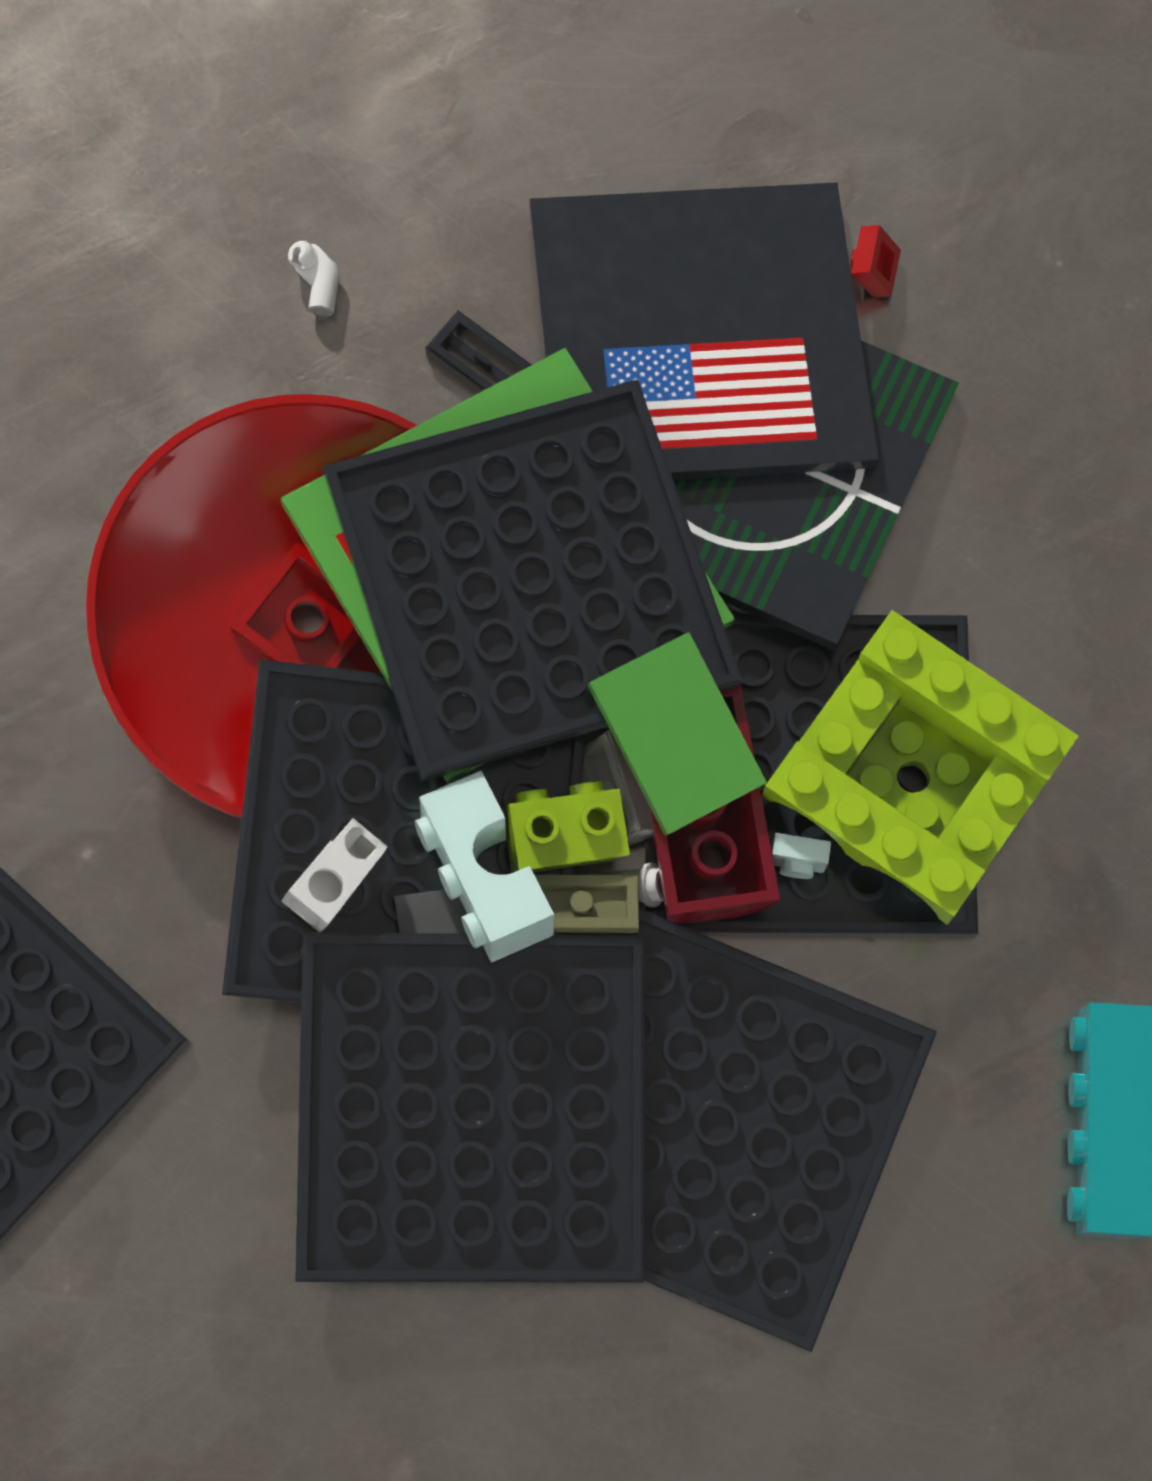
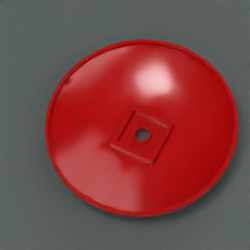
[86,394,418,819]

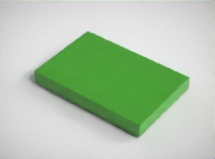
[587,632,767,835]

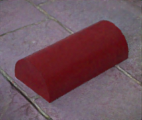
[647,687,780,923]

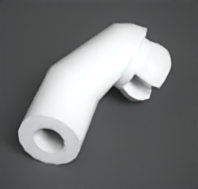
[288,241,340,317]

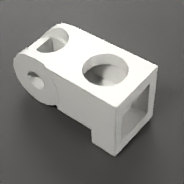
[281,818,388,932]

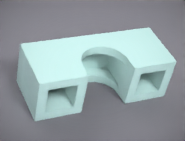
[414,771,554,963]

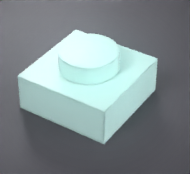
[771,833,831,879]

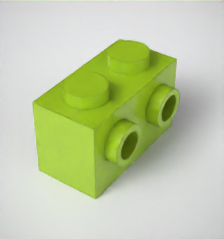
[502,781,630,873]

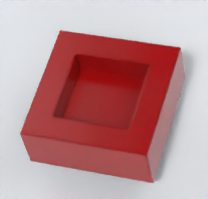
[851,225,901,297]

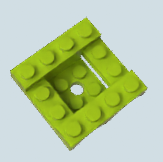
[762,610,1079,925]

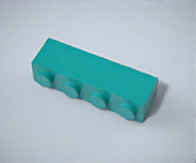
[1067,1002,1152,1240]

